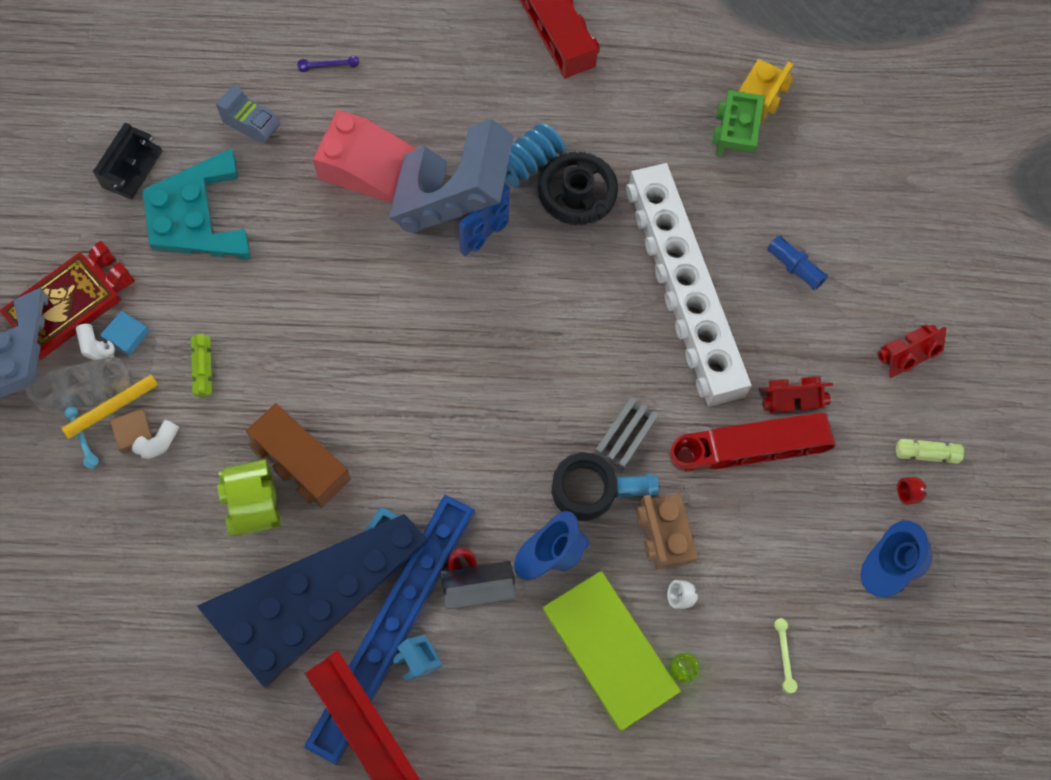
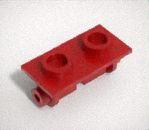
[877,324,947,378]
[759,376,833,414]

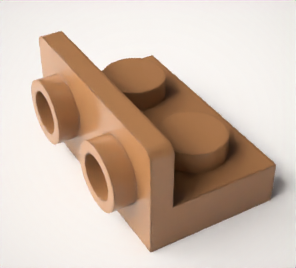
[636,493,698,570]

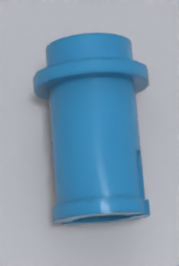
[616,472,659,499]

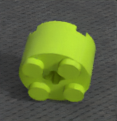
[217,459,281,537]

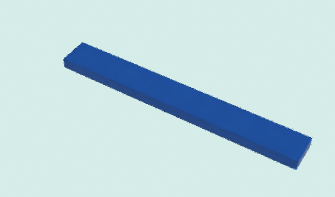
[304,495,475,766]

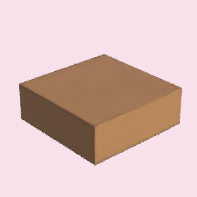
[110,408,154,454]

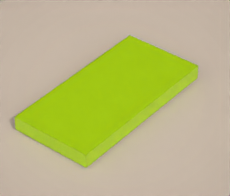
[542,571,681,732]

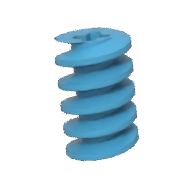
[505,123,565,187]

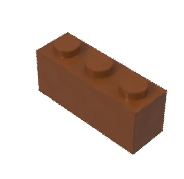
[246,403,351,508]

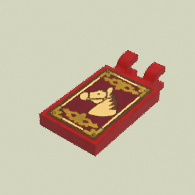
[0,240,135,360]

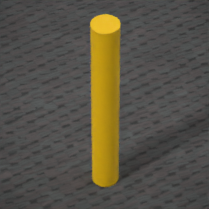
[61,374,158,440]

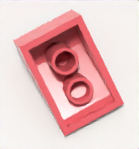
[313,109,416,203]

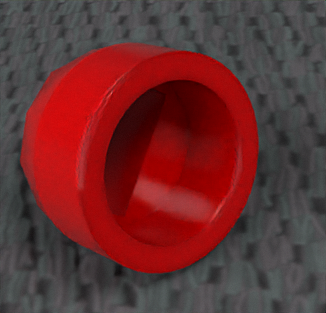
[897,477,927,505]
[448,548,477,570]

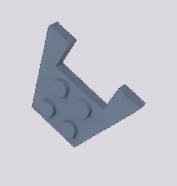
[0,288,48,398]

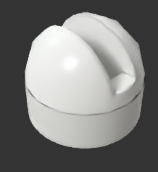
[667,580,698,609]

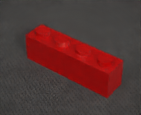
[519,0,600,79]

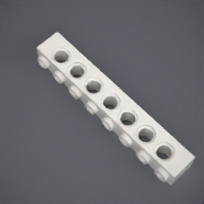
[626,163,752,407]

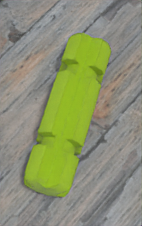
[191,334,212,398]

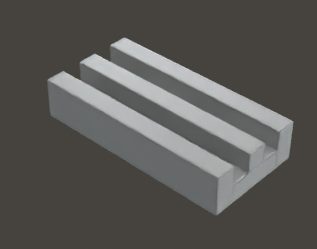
[595,397,659,471]

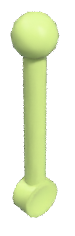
[774,618,798,694]

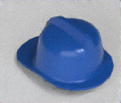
[514,511,590,580]
[861,521,932,597]

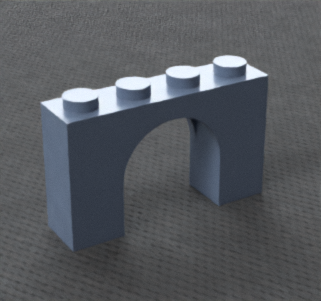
[389,119,514,233]

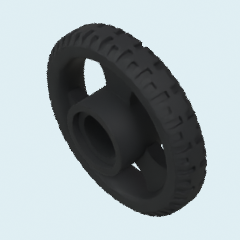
[538,151,618,225]

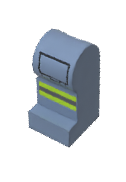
[216,85,280,143]

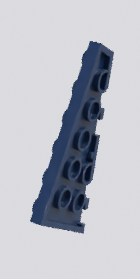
[197,514,429,688]

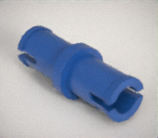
[767,235,828,291]

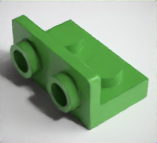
[712,90,764,157]

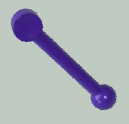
[297,55,360,72]

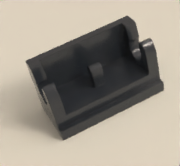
[93,123,163,200]

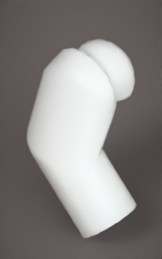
[76,324,115,363]
[132,420,180,460]

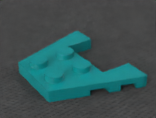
[143,149,251,260]

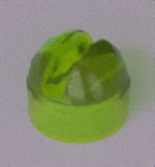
[670,653,700,683]

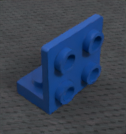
[459,182,510,256]

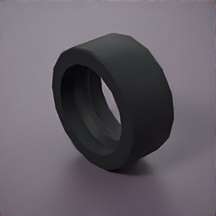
[551,452,617,521]

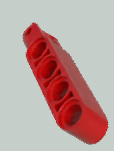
[669,412,836,471]

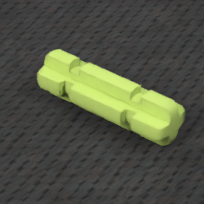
[896,439,964,464]

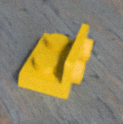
[739,59,794,123]

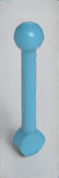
[64,407,99,469]

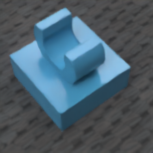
[393,634,443,680]

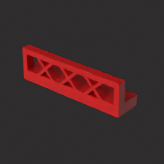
[304,650,420,780]

